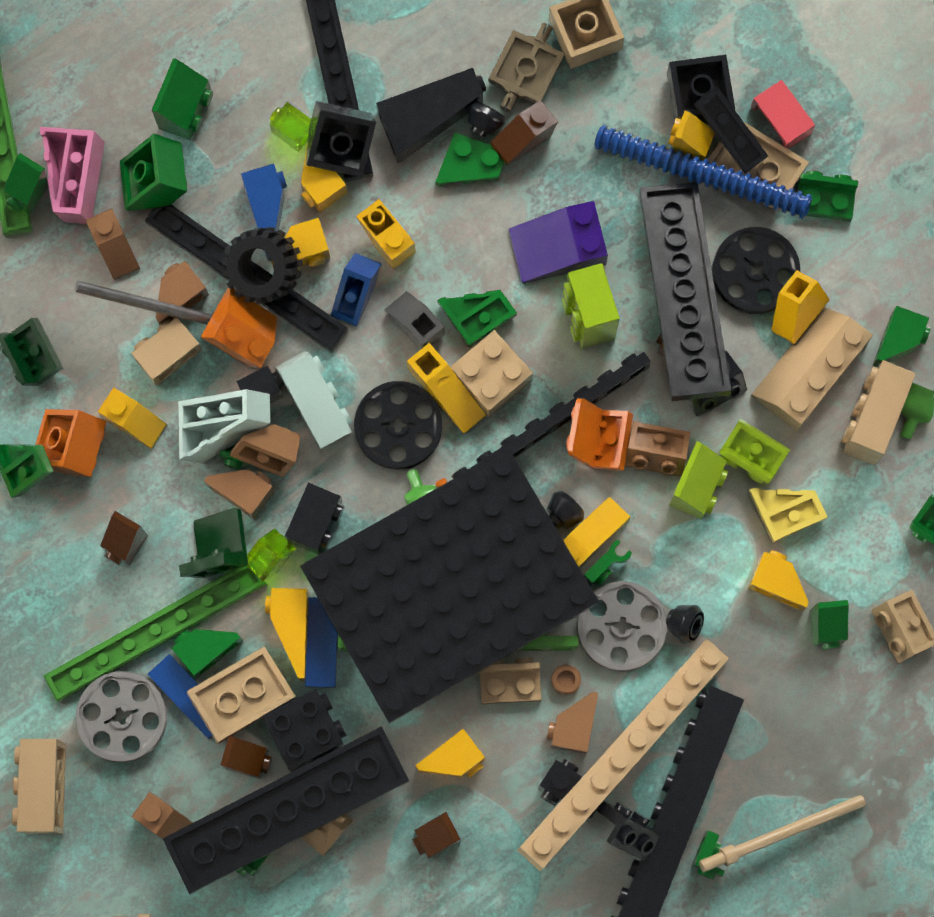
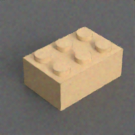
[841,360,916,465]
[12,739,66,834]

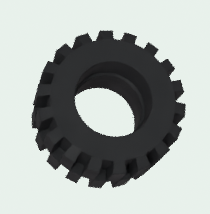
[222,227,303,304]

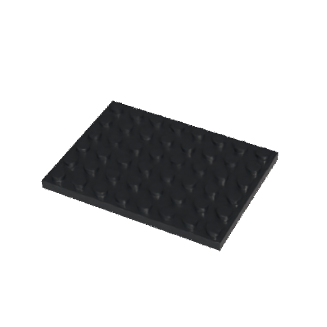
[300,448,599,724]

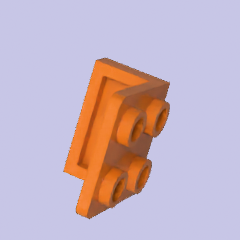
[566,398,633,471]

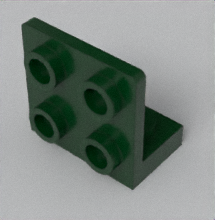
[179,508,248,578]

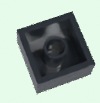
[667,54,735,124]

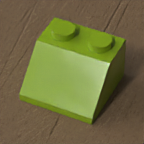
[669,441,729,519]

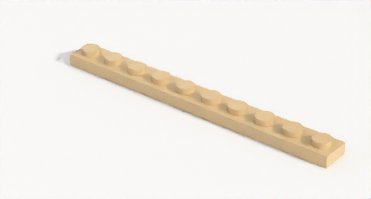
[517,639,729,871]

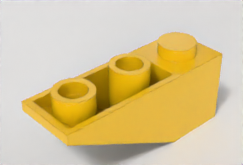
[407,343,486,434]

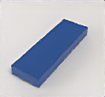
[305,597,338,688]
[148,654,213,740]

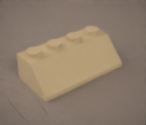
[751,307,873,431]

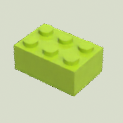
[561,263,620,350]

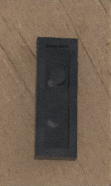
[693,86,769,174]

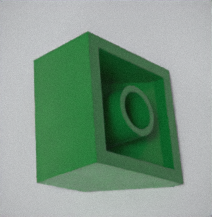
[152,58,213,140]
[120,133,187,211]

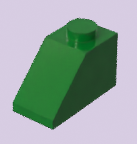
[3,153,49,214]
[873,305,931,367]
[810,600,849,650]
[171,629,243,679]

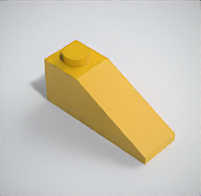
[563,497,631,569]
[265,588,309,681]

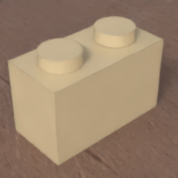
[131,317,202,386]

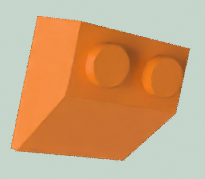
[201,287,277,368]
[35,409,107,477]

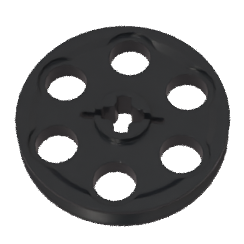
[712,227,800,314]
[354,381,442,470]

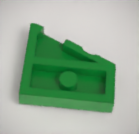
[435,132,505,187]
[437,290,517,347]
[0,444,53,498]

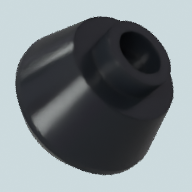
[468,101,506,138]
[546,491,585,529]
[666,605,704,644]

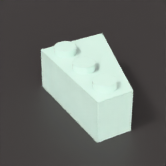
[274,351,353,449]
[178,389,270,463]

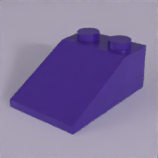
[509,201,608,284]

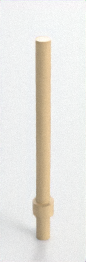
[699,795,866,872]

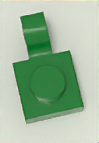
[584,540,632,587]

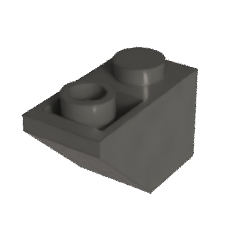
[385,291,445,350]

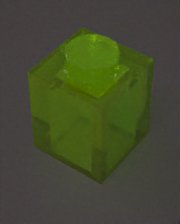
[269,102,311,152]
[247,529,296,582]

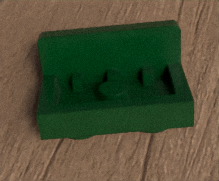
[0,318,63,386]

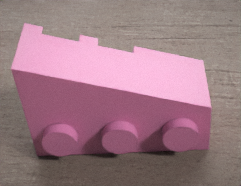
[39,127,105,224]

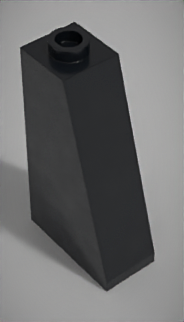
[376,68,486,163]

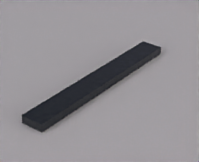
[306,0,374,182]
[145,205,348,353]

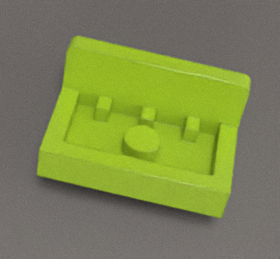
[719,419,790,484]

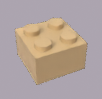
[549,0,625,69]
[451,330,533,418]

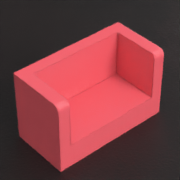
[751,80,815,149]

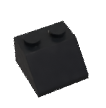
[306,101,377,177]

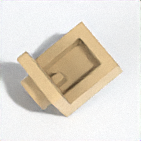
[301,814,353,856]

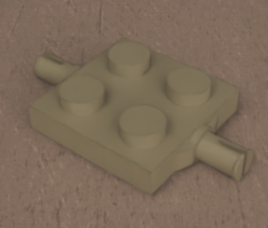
[488,23,565,112]

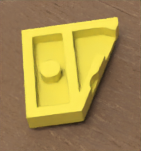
[749,488,827,543]

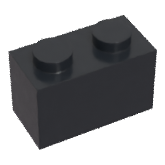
[284,482,345,554]

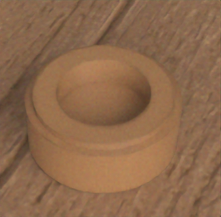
[551,665,581,695]

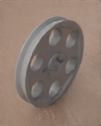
[577,581,667,672]
[76,671,167,762]

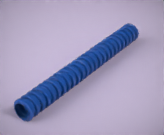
[594,125,812,219]

